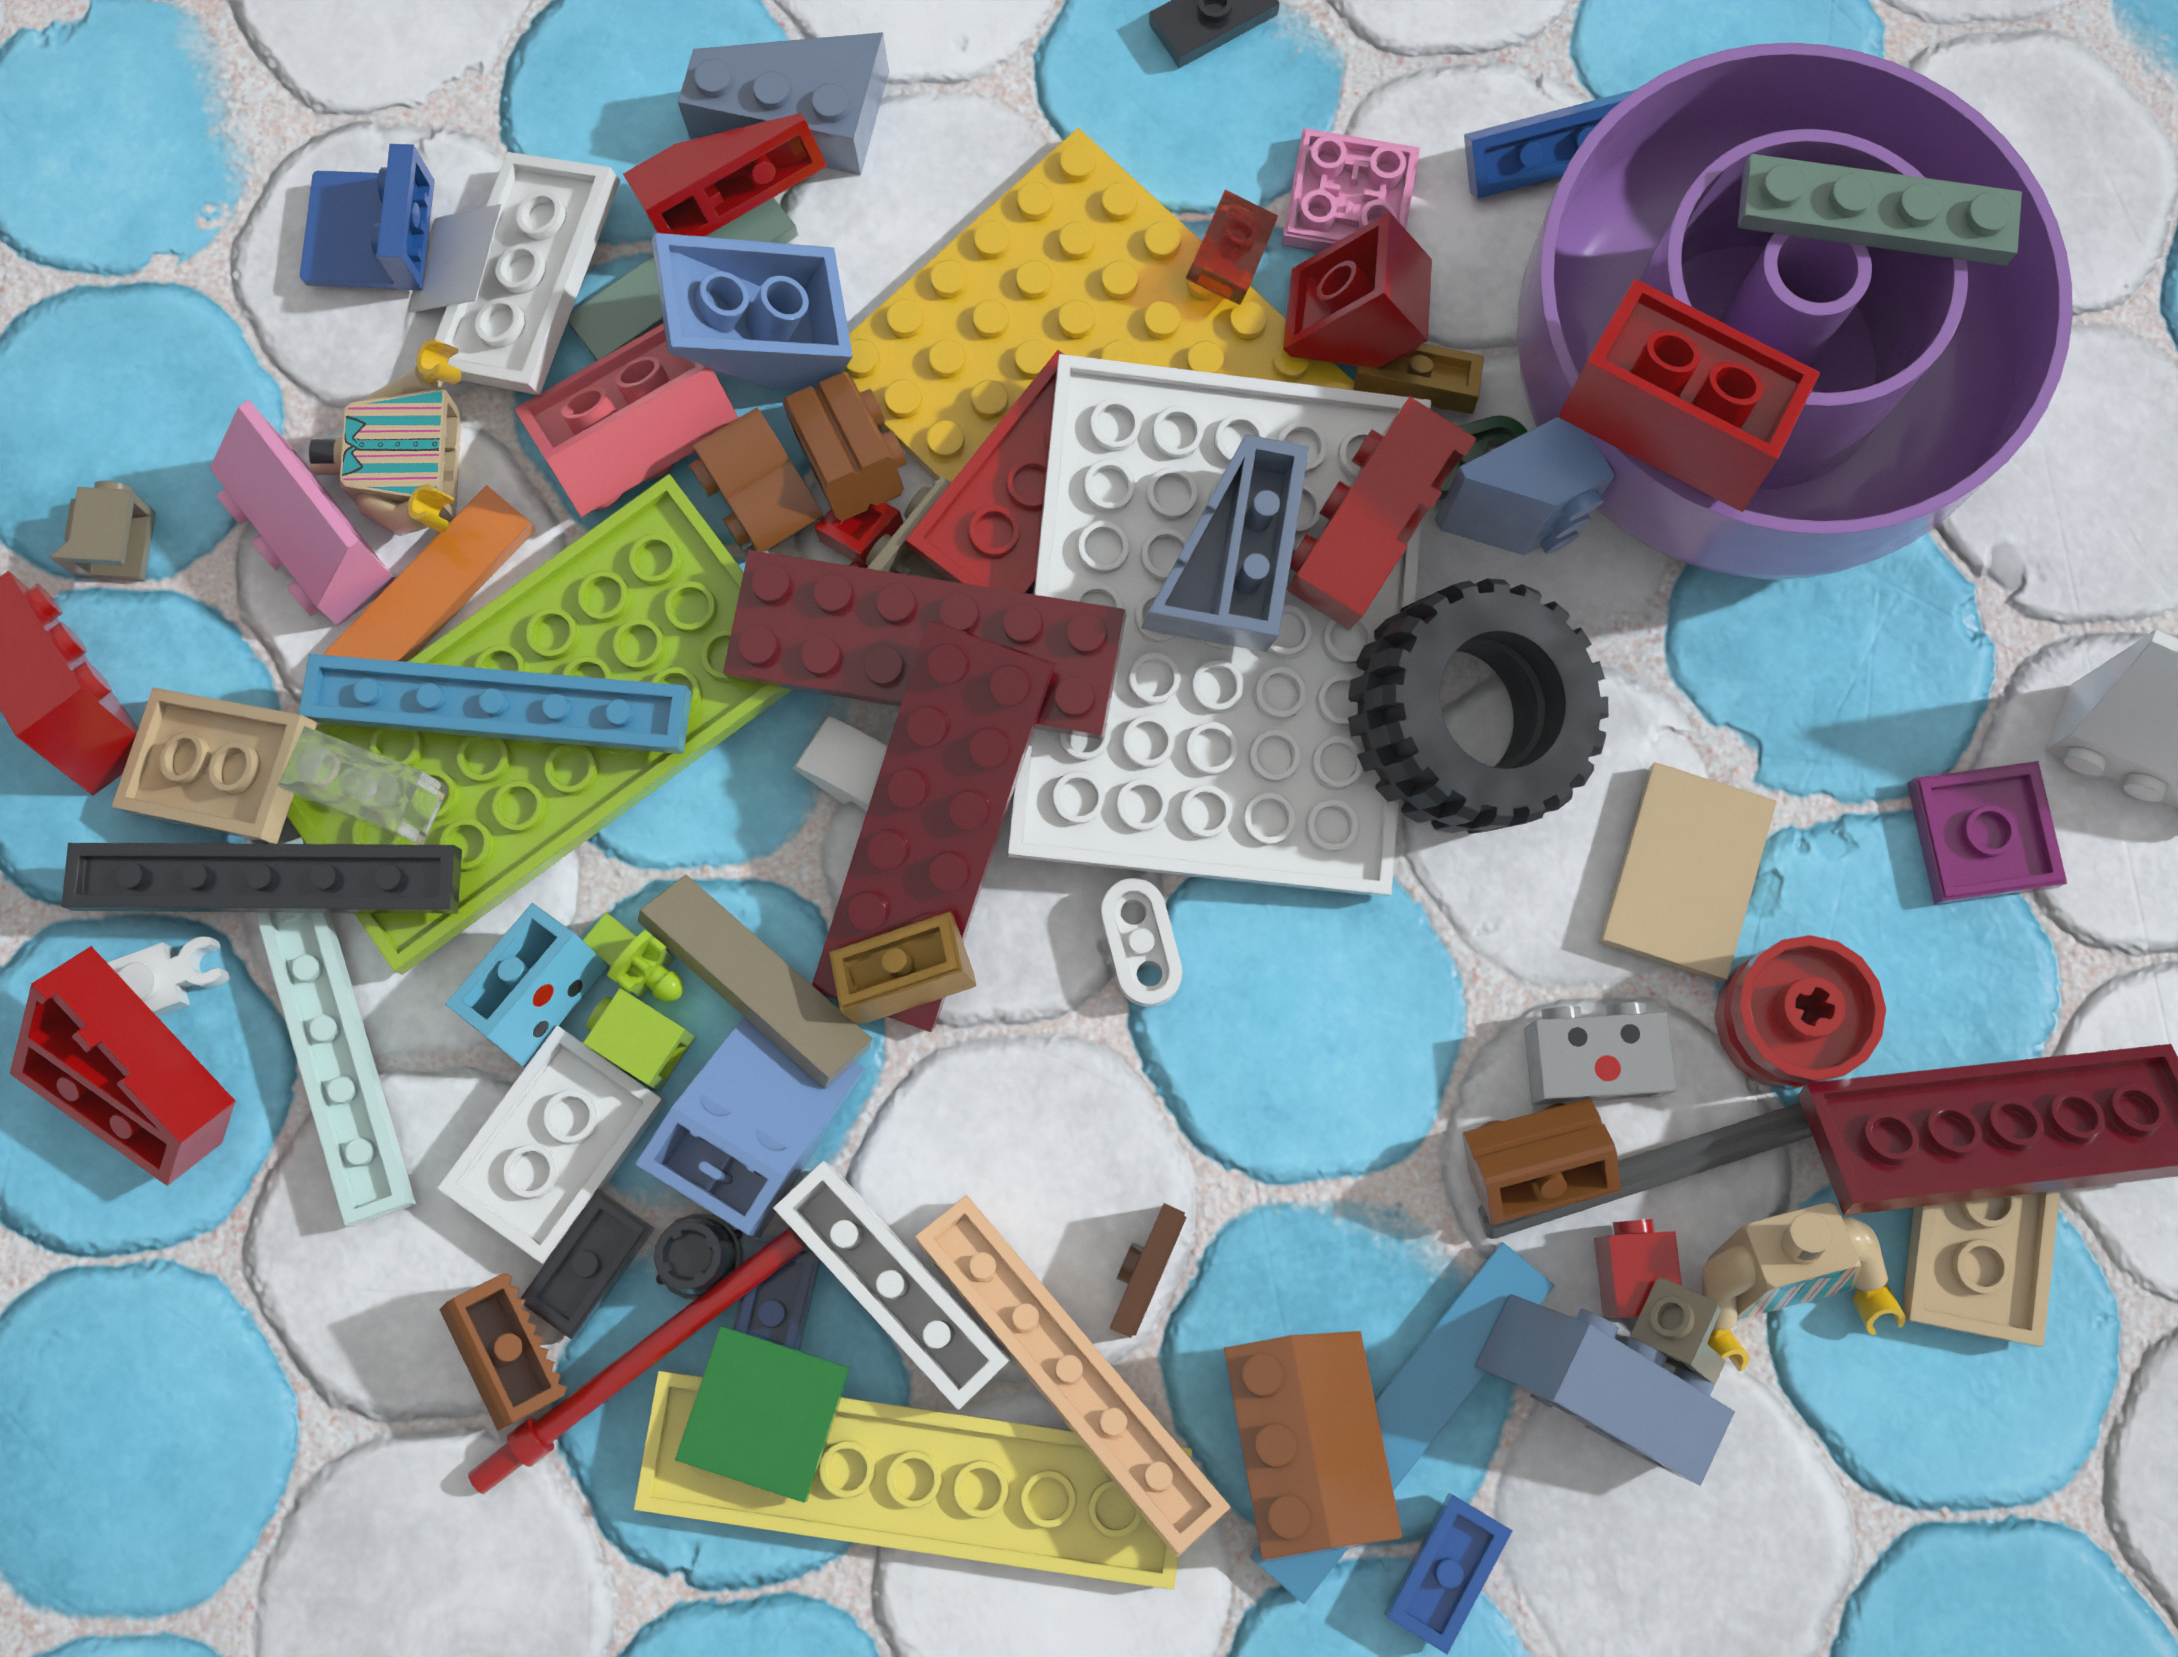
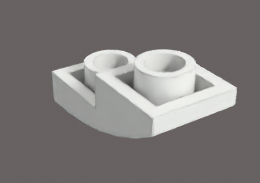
[793,716,888,811]

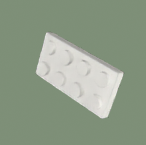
[434,152,621,395]

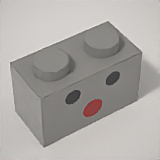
[1524,1002,1677,1105]

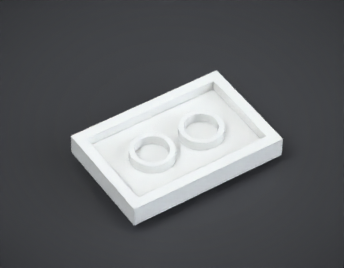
[437,1025,666,1264]

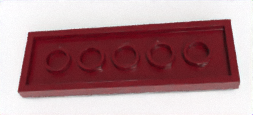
[723,550,1127,740]
[812,620,1056,1032]
[1798,1044,2178,1216]

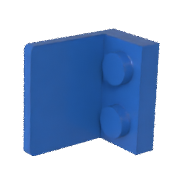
[300,144,435,290]

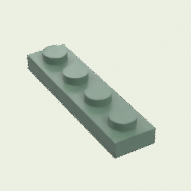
[1737,154,2022,266]

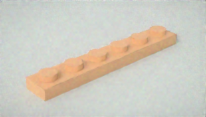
[915,1195,1231,1558]

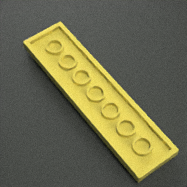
[634,1371,1192,1590]

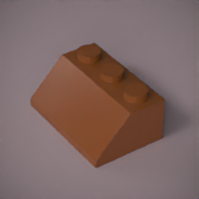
[1224,1331,1403,1562]

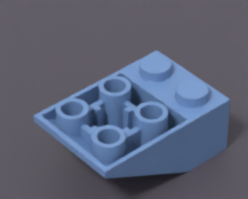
[635,1017,865,1238]

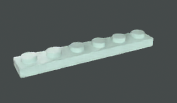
[255,837,416,1227]

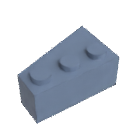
[678,32,889,175]
[1141,434,1309,652]

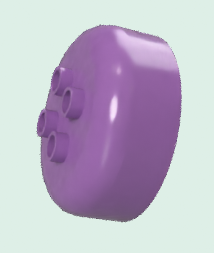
[1517,42,2073,580]

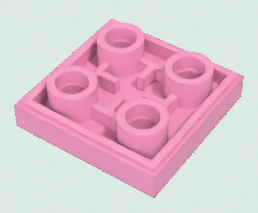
[1282,128,1420,251]

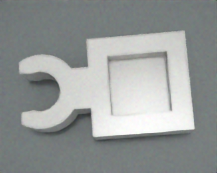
[107,937,230,1017]

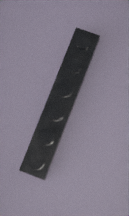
[61,843,462,914]

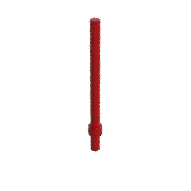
[468,1227,806,1494]

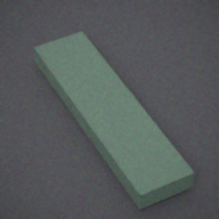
[567,198,798,361]

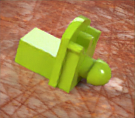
[583,912,684,1002]

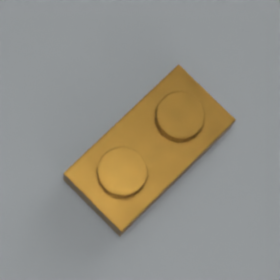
[1353,343,1484,414]

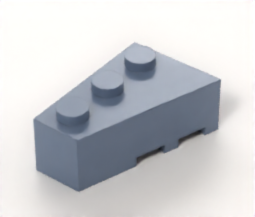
[1475,1294,1735,1486]

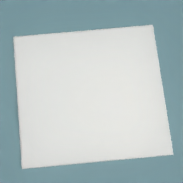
[409,204,502,313]

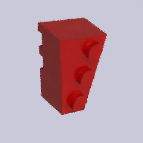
[0,571,139,796]
[10,946,236,1186]

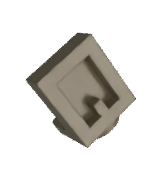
[1630,1278,1726,1385]

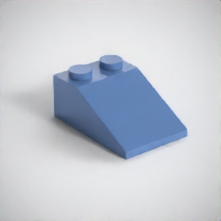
[652,233,853,391]

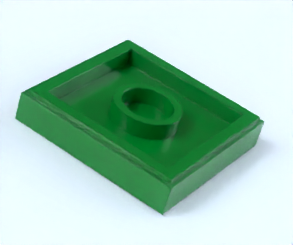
[675,1326,851,1503]

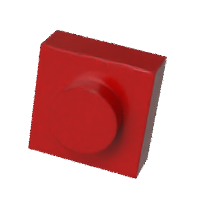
[814,503,904,568]

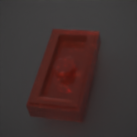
[1185,189,1278,305]

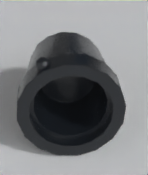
[654,1214,743,1300]

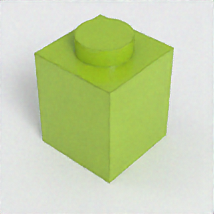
[583,988,696,1092]

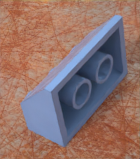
[1435,417,1615,556]

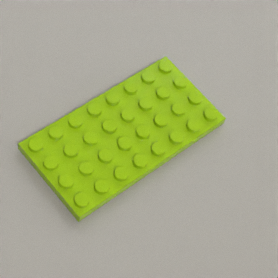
[287,474,793,975]

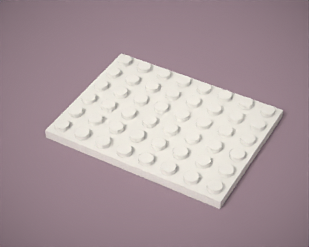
[1007,354,1431,897]

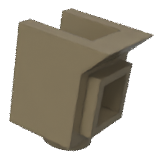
[49,481,156,581]

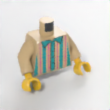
[309,339,462,536]
[1702,1202,1906,1371]

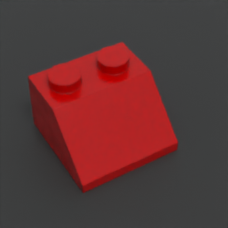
[1283,211,1432,368]

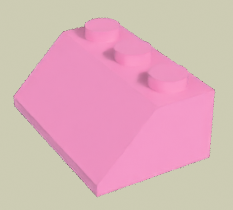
[210,399,395,626]

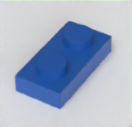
[1384,1493,1513,1655]

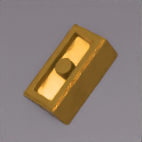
[829,912,976,1025]

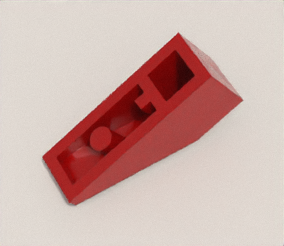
[623,113,827,237]

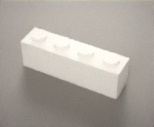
[773,1161,1011,1410]

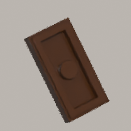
[1109,1203,1187,1338]

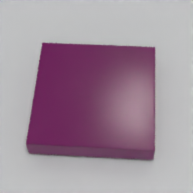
[1907,761,2068,905]

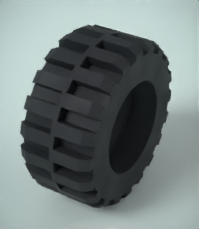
[1348,578,1609,834]

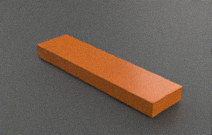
[322,485,536,662]

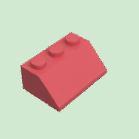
[514,323,738,517]

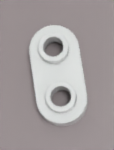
[1101,878,1182,1007]

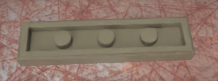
[637,874,872,1089]

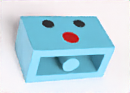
[445,902,609,1067]

